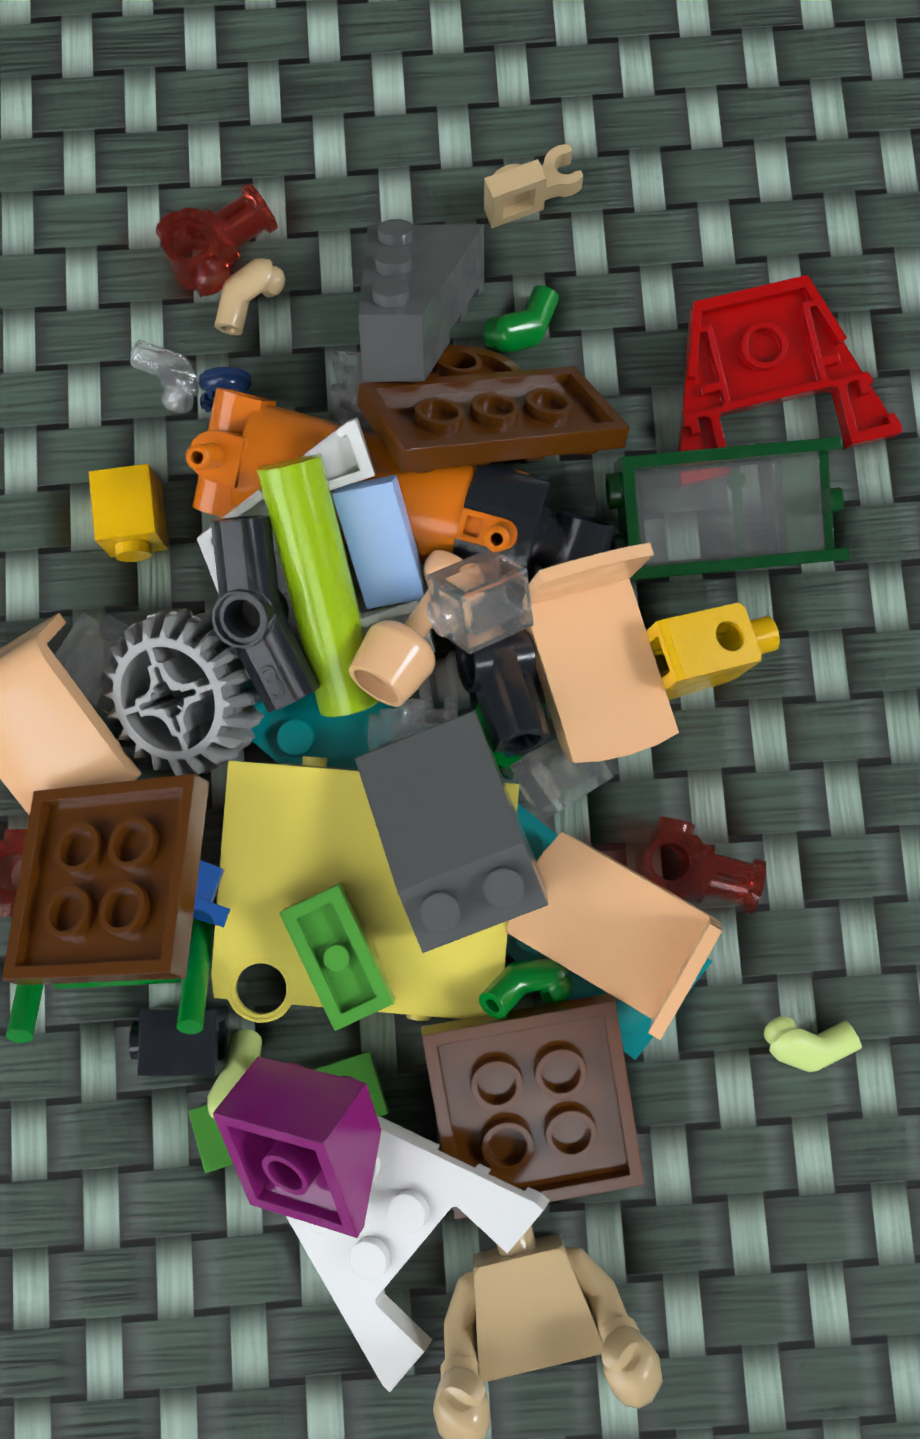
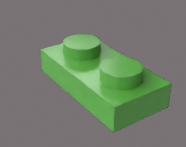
[279,882,396,1031]

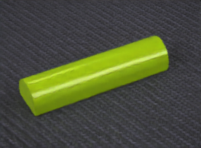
[257,453,379,717]

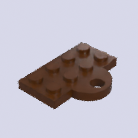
[357,345,630,473]

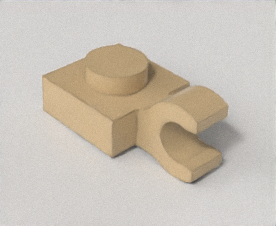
[484,144,583,228]

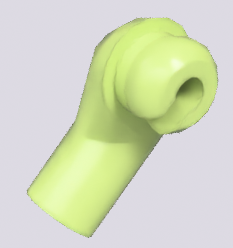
[764,1016,862,1072]
[207,1029,262,1119]

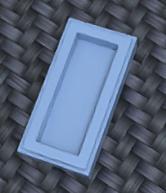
[332,474,428,609]

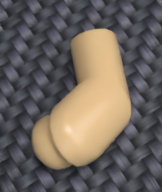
[214,258,285,336]

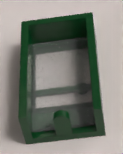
[605,436,850,580]

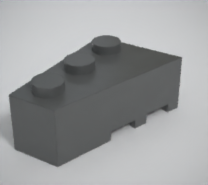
[358,219,484,382]

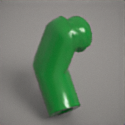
[482,285,559,353]
[479,958,573,1019]

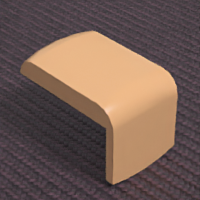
[519,542,679,763]
[0,613,142,816]
[506,832,722,1040]

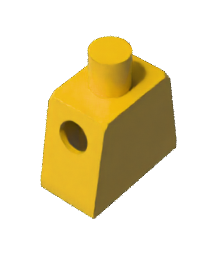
[647,603,780,700]

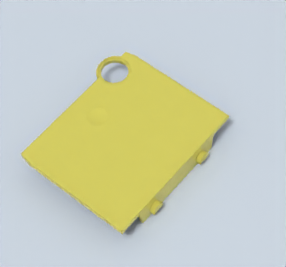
[211,756,519,1023]

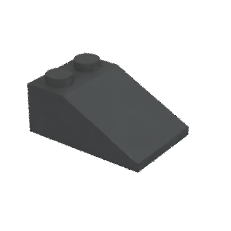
[355,710,548,953]

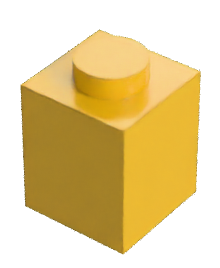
[89,464,169,562]

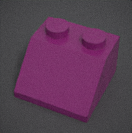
[212,1056,382,1238]

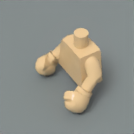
[433,1225,663,1439]

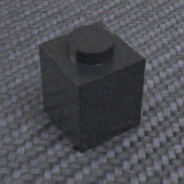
[129,1006,228,1076]

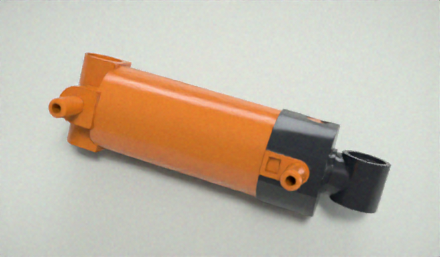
[186,387,616,594]

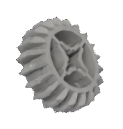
[101,609,264,776]

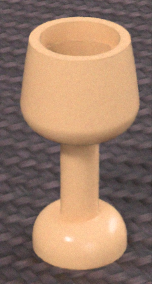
[349,550,483,707]

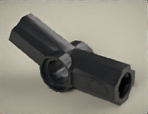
[211,515,320,713]
[439,592,551,757]

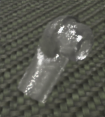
[130,339,199,413]

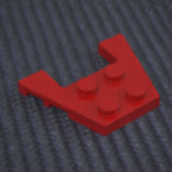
[676,275,903,489]

